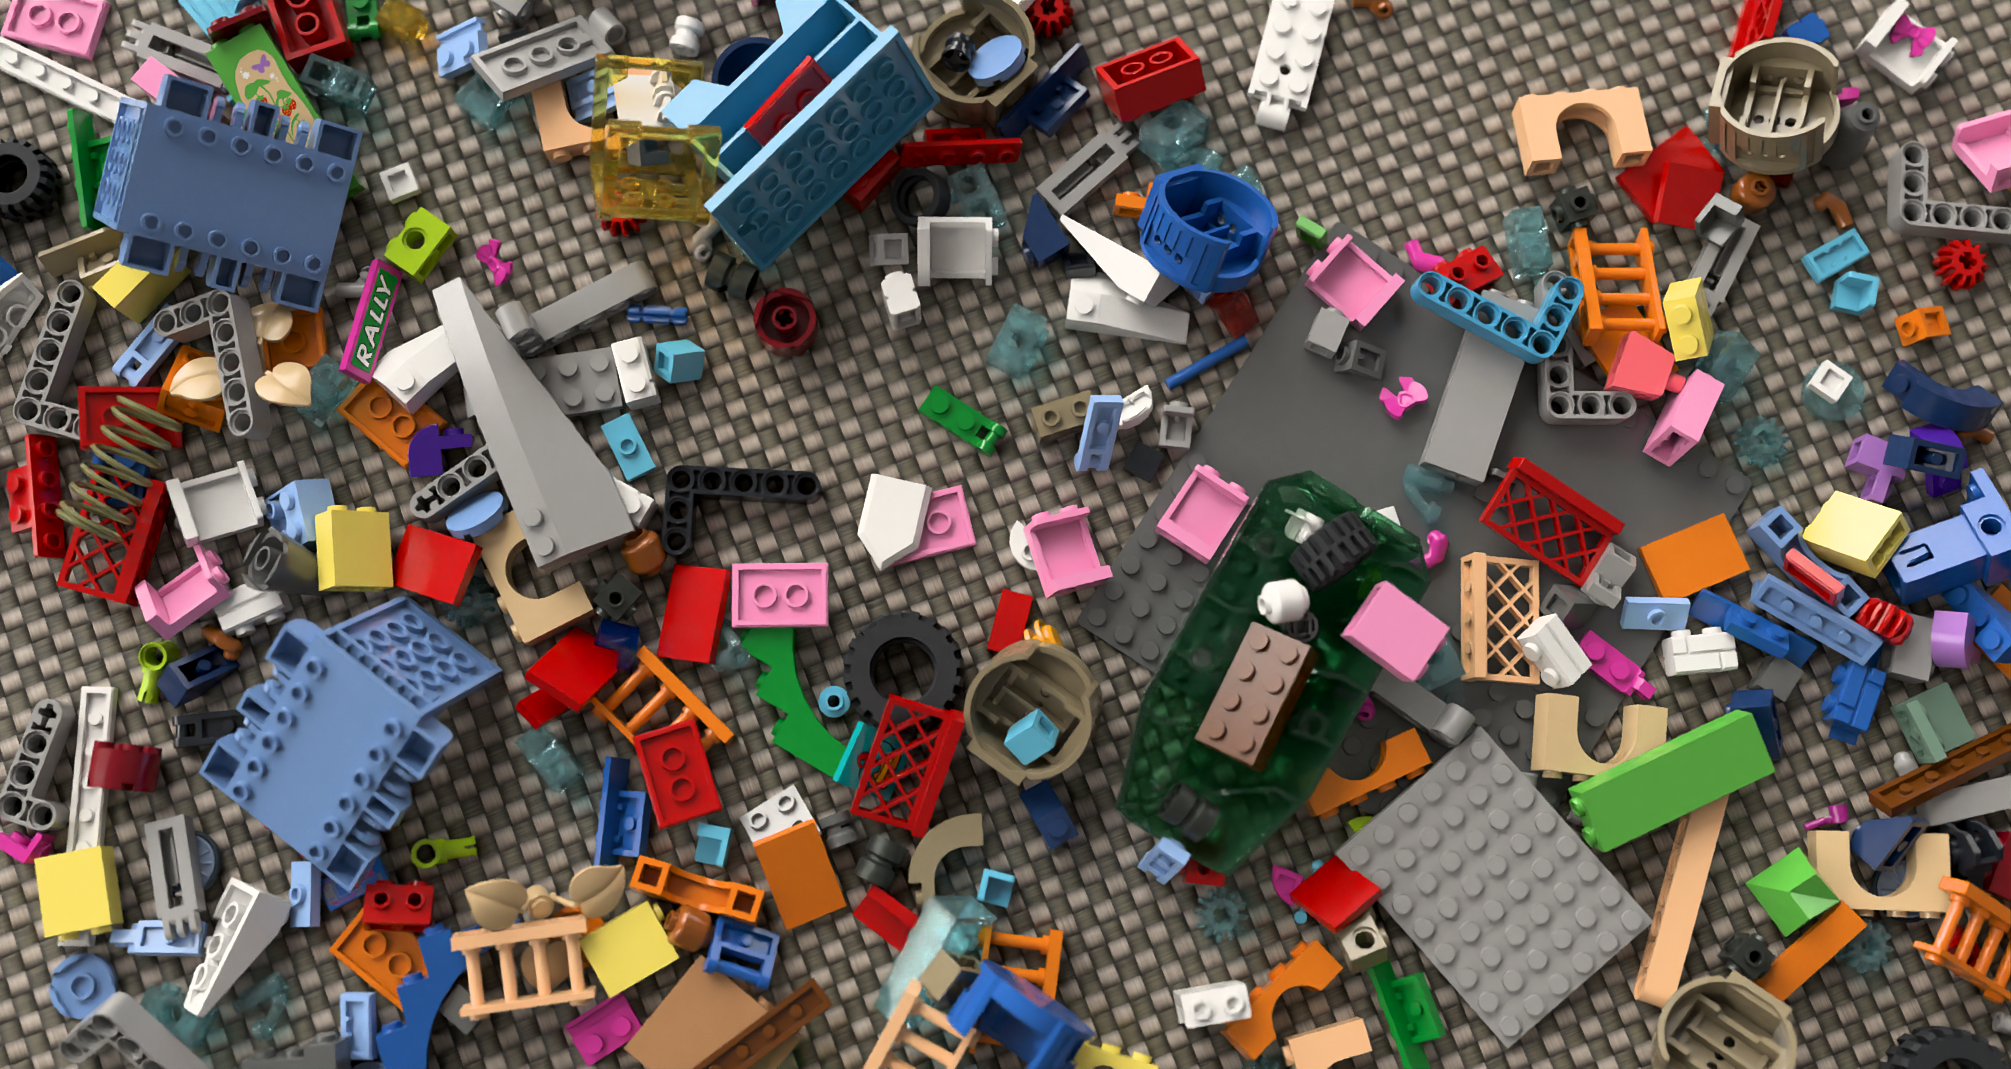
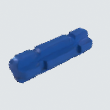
[627,304,688,326]

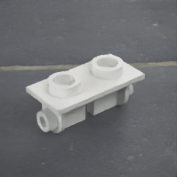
[1285,508,1325,544]

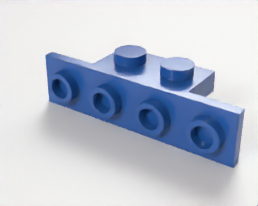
[1688,588,1817,668]
[593,756,652,866]

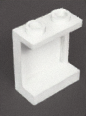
[1854,0,1958,95]
[917,217,998,286]
[165,460,268,548]
[1173,980,1251,1028]

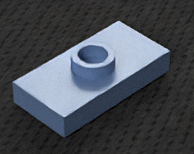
[1620,597,1691,630]
[289,861,321,927]
[340,992,377,1060]

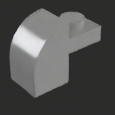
[1580,542,1636,609]

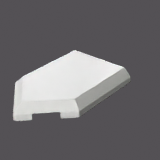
[857,474,932,571]

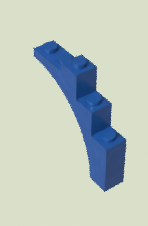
[1941,581,2011,663]
[375,917,521,1069]

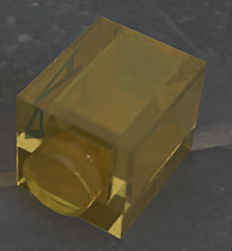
[374,0,429,47]

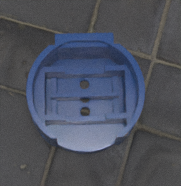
[1137,163,1278,293]
[946,959,1096,1069]

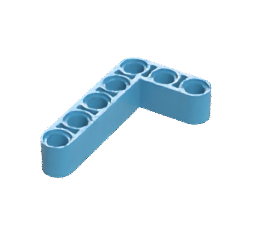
[1410,271,1584,364]

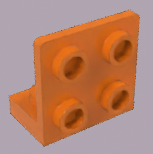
[156,345,226,433]

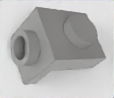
[1158,401,1195,451]

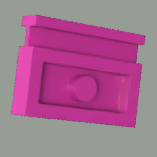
[564,991,643,1067]

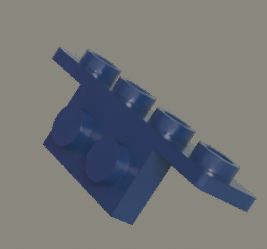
[997,43,1091,139]

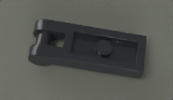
[172,709,249,749]

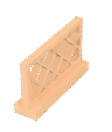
[1461,552,1540,685]

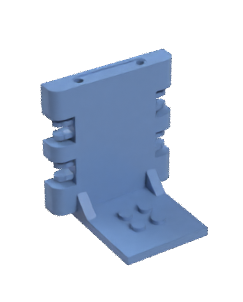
[92,74,363,313]
[198,594,503,893]

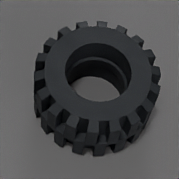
[0,138,63,223]
[1289,512,1378,592]

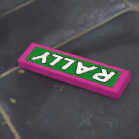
[338,259,403,384]

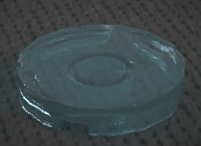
[1801,361,1865,422]

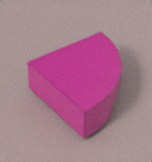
[1837,87,1860,108]
[1271,865,1304,906]

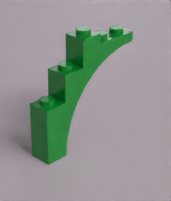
[739,628,847,778]

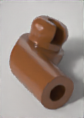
[1351,0,1393,19]
[1813,192,1854,230]
[1952,427,1995,445]
[201,624,244,660]

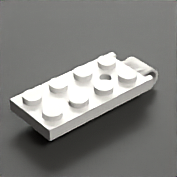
[1247,0,1334,132]

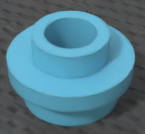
[818,686,850,718]

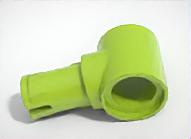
[136,640,180,704]
[411,835,477,869]

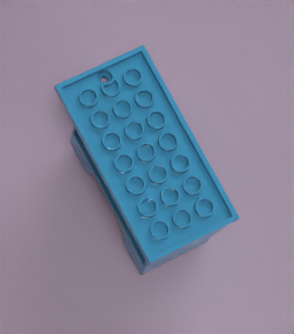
[661,0,941,272]

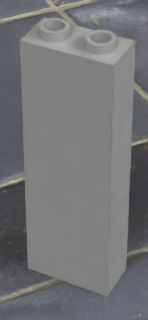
[1418,289,1539,487]

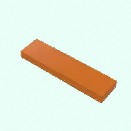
[1752,899,1868,1002]

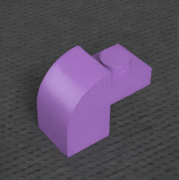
[1844,433,1905,505]
[1931,610,1981,669]

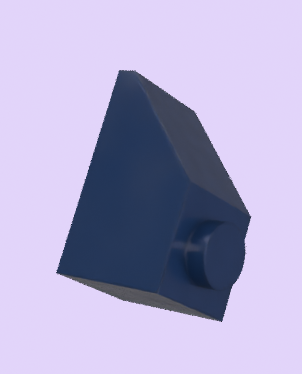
[1020,193,1070,270]
[1883,434,1967,480]
[156,644,240,708]
[1726,689,1783,759]
[1019,779,1079,851]
[1849,816,1930,872]

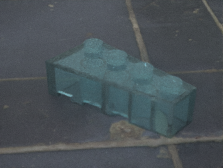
[874,896,996,1028]

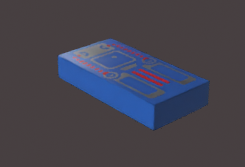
[321,855,392,912]

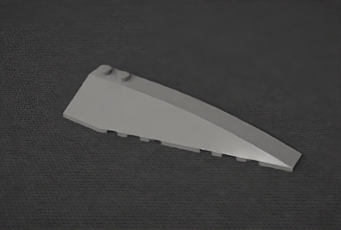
[432,277,636,571]

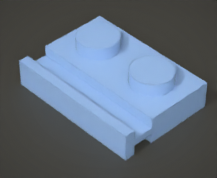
[436,16,488,80]
[566,61,621,125]

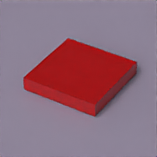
[1653,161,1724,231]
[1289,855,1382,935]

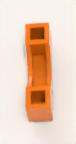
[1295,728,1432,820]
[629,855,766,927]
[1220,939,1343,1060]

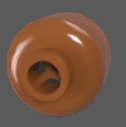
[1730,172,1776,215]
[620,528,667,577]
[664,904,715,953]

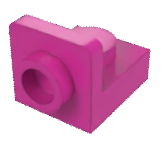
[0,831,55,864]

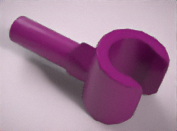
[1803,805,1849,831]

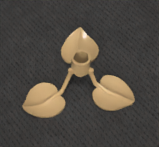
[170,302,312,407]
[465,865,625,990]

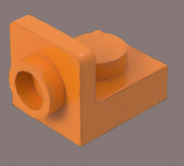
[1113,182,1153,219]
[1894,305,1951,346]

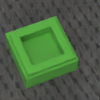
[1295,215,1328,251]

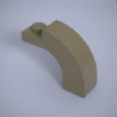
[908,813,984,915]

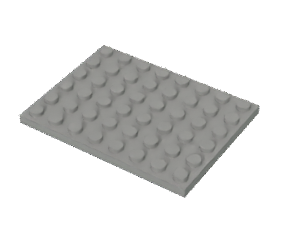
[1334,726,1653,1049]

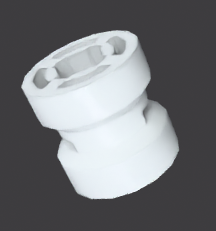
[669,16,706,57]

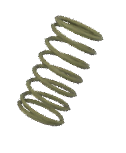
[55,395,184,543]

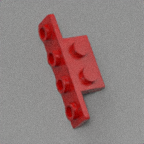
[899,127,1023,167]
[6,433,66,559]

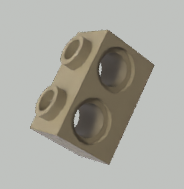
[1030,390,1092,445]
[1329,906,1390,975]
[918,949,982,1006]

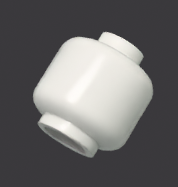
[1258,579,1309,624]

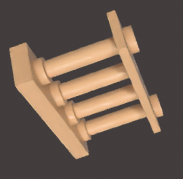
[450,914,597,1021]
[863,978,982,1069]

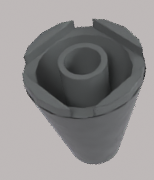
[1817,102,1880,170]
[243,527,332,596]

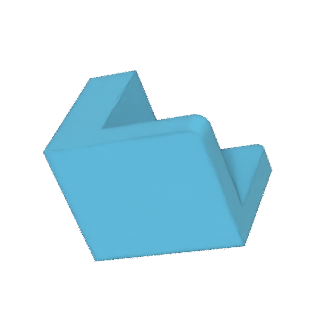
[1830,271,1880,316]
[653,340,705,384]
[1004,708,1060,765]
[694,822,734,867]
[976,868,1016,908]

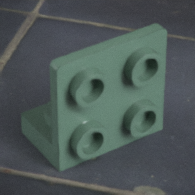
[1890,682,1976,764]

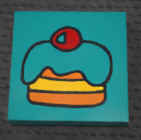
[832,721,912,801]

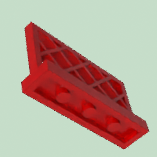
[1728,0,1783,57]
[1478,457,1626,587]
[56,470,171,607]
[850,694,965,838]

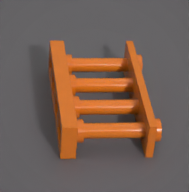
[1567,228,1668,346]
[590,646,737,752]
[1913,876,2011,1005]
[969,920,1064,1054]

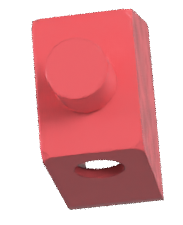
[1603,331,1686,401]

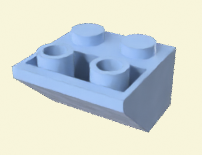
[265,478,335,551]

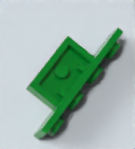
[67,108,111,232]
[1366,955,1446,1069]

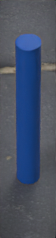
[1164,335,1249,391]

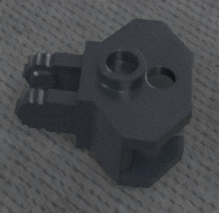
[1933,818,2004,890]

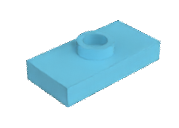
[1800,228,1871,285]
[601,413,657,482]

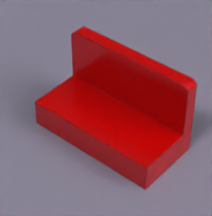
[853,884,926,952]

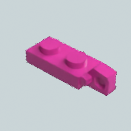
[1578,630,1657,701]

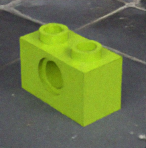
[384,207,458,284]

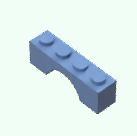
[1745,505,1870,618]

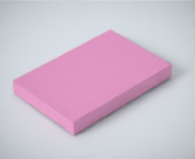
[0,0,111,60]
[889,485,977,567]
[732,563,829,628]

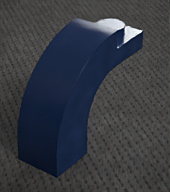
[1882,359,2004,432]

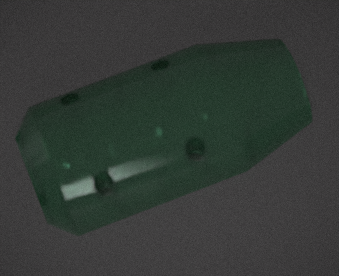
[1114,470,1431,877]

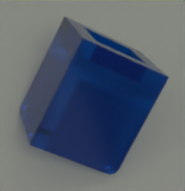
[594,619,640,671]

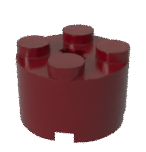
[753,287,818,357]
[87,741,163,793]

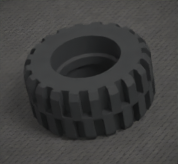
[843,610,965,735]
[1879,1026,2011,1069]

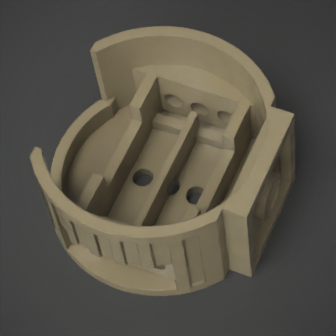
[912,0,1039,129]
[1708,37,1840,175]
[964,638,1103,786]
[1651,969,1797,1069]

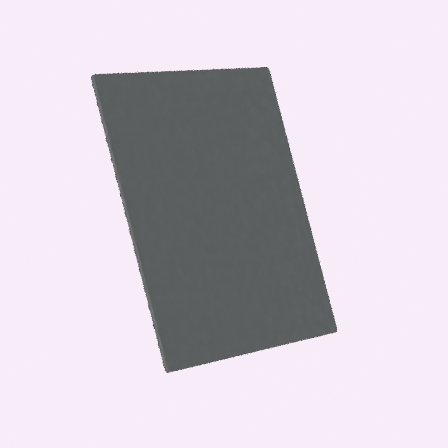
[1077,222,1752,817]

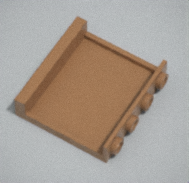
[624,954,803,1069]

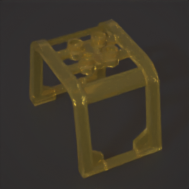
[590,53,722,226]

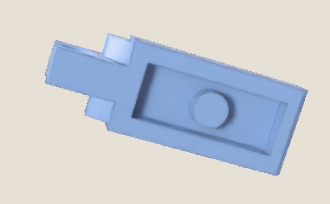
[110,920,208,956]

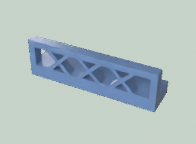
[1750,573,1882,666]

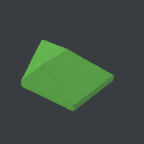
[1745,847,1841,937]

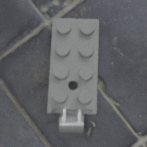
[471,7,626,102]
[463,347,623,420]

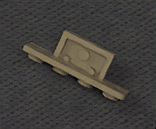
[38,226,124,287]

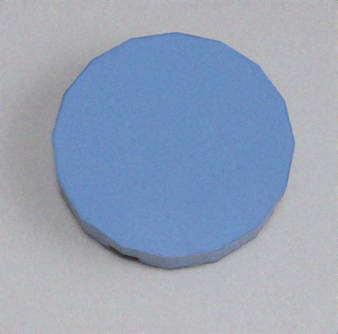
[968,35,1026,87]
[446,491,508,540]
[49,953,119,1019]

